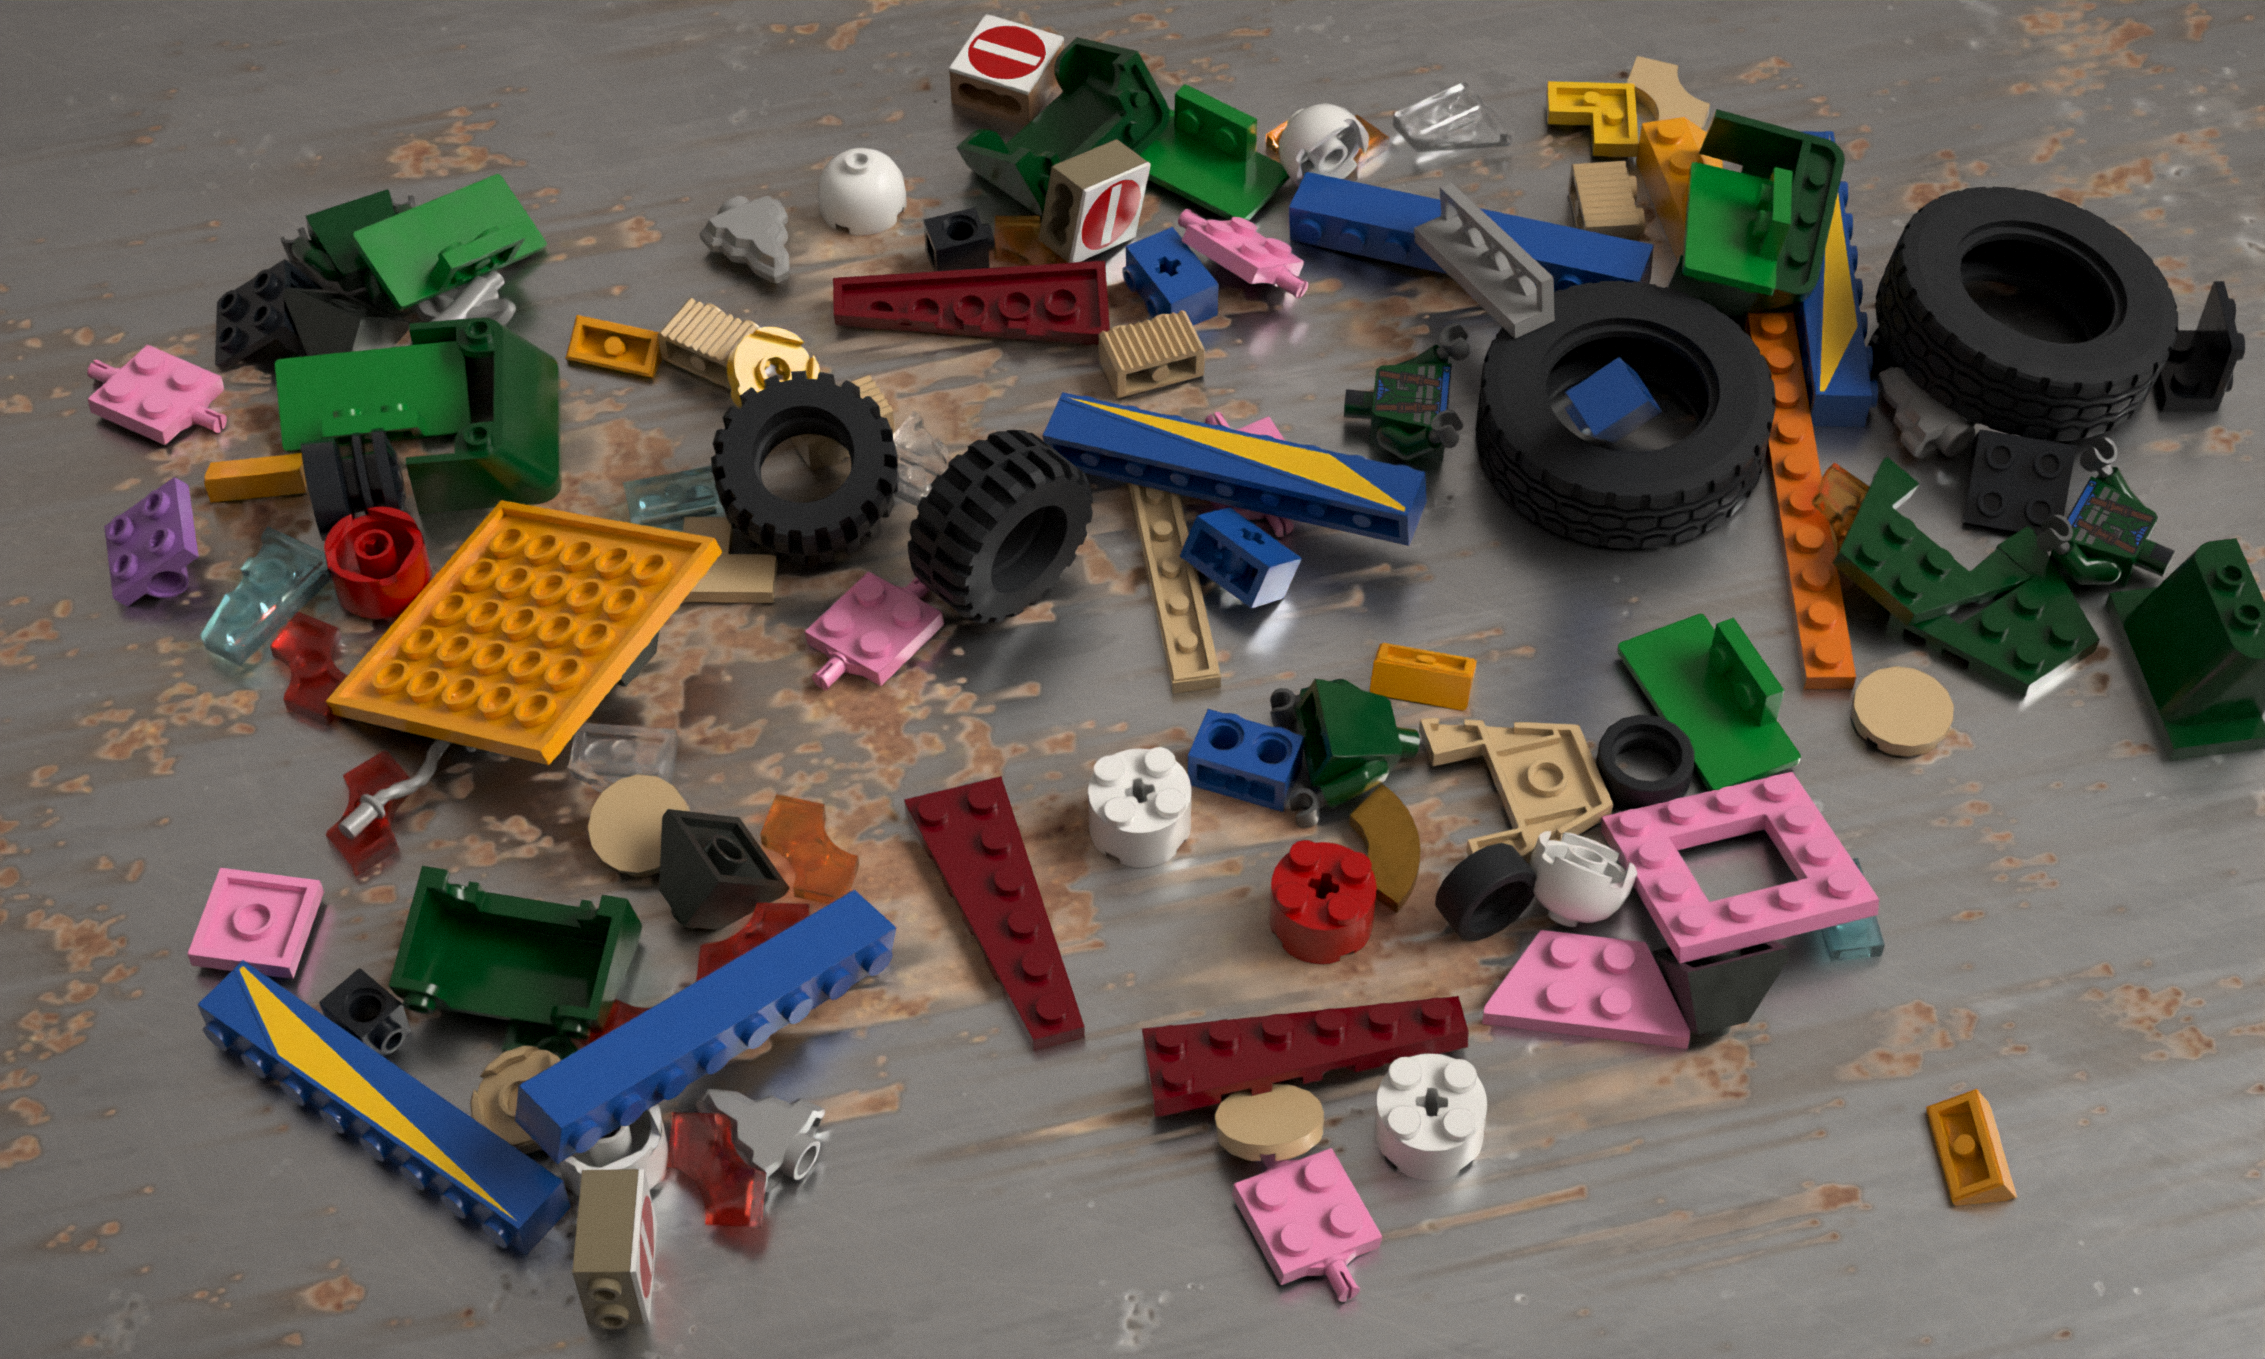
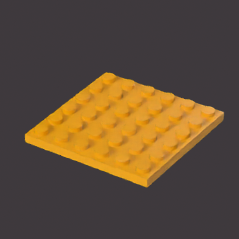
[325,500,722,765]

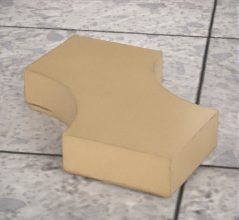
[1627,56,1710,130]

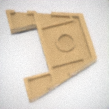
[1419,718,1613,864]

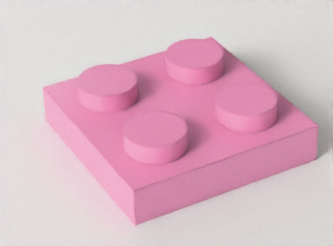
[187,868,324,979]

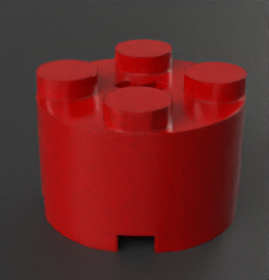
[324,507,432,623]
[1269,840,1377,964]

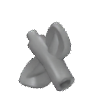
[414,270,516,326]

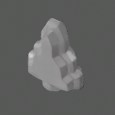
[700,196,789,284]
[1877,366,1977,460]
[695,1089,825,1195]

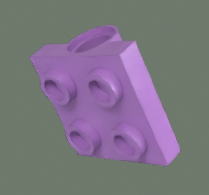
[104,477,199,606]

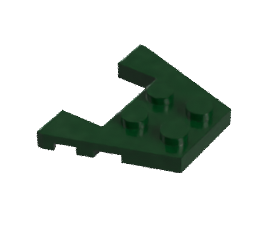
[1832,457,2031,626]
[1888,526,2100,697]

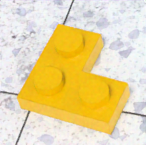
[1546,81,1639,157]

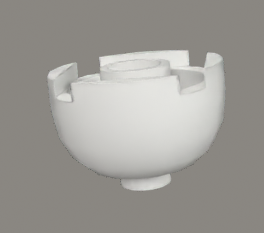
[1279,103,1369,187]
[818,148,907,236]
[1529,831,1638,927]

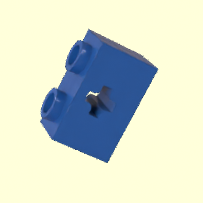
[1122,227,1219,326]
[1179,507,1302,608]

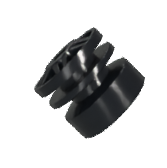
[301,427,407,541]

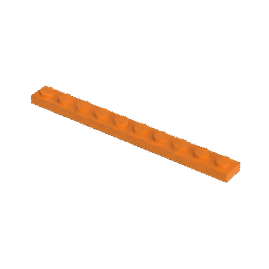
[1745,313,1856,690]

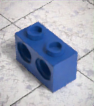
[1188,709,1304,812]

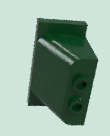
[2105,538,2265,761]

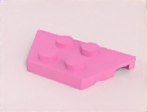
[1482,930,1690,1049]

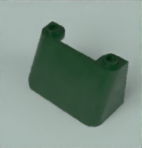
[956,37,1170,218]
[388,866,642,1040]

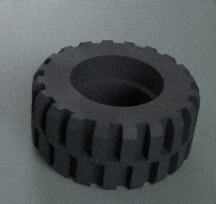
[711,371,899,565]
[908,430,1093,623]

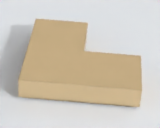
[682,517,778,603]

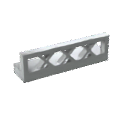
[1414,182,1555,339]

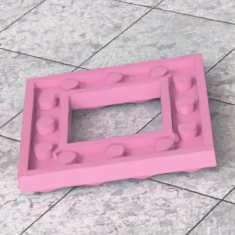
[1601,772,1879,964]

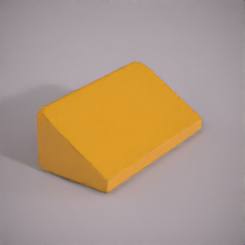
[565,315,662,379]
[204,453,306,503]
[1370,642,1477,711]
[1926,1089,2017,1206]

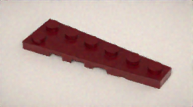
[833,261,1110,345]
[904,776,1085,1051]
[1142,996,1469,1117]

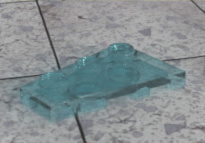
[200,526,335,666]

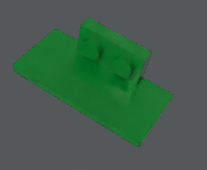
[1139,84,1290,221]
[1682,162,1792,295]
[351,174,547,311]
[275,341,472,453]
[1617,613,1801,791]

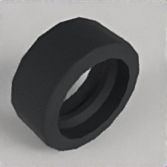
[1596,715,1695,810]
[1435,843,1537,941]

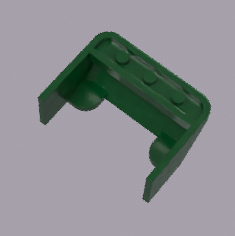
[1667,109,1845,317]
[406,317,562,514]

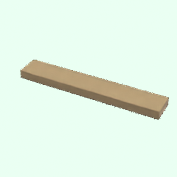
[1126,482,1221,694]

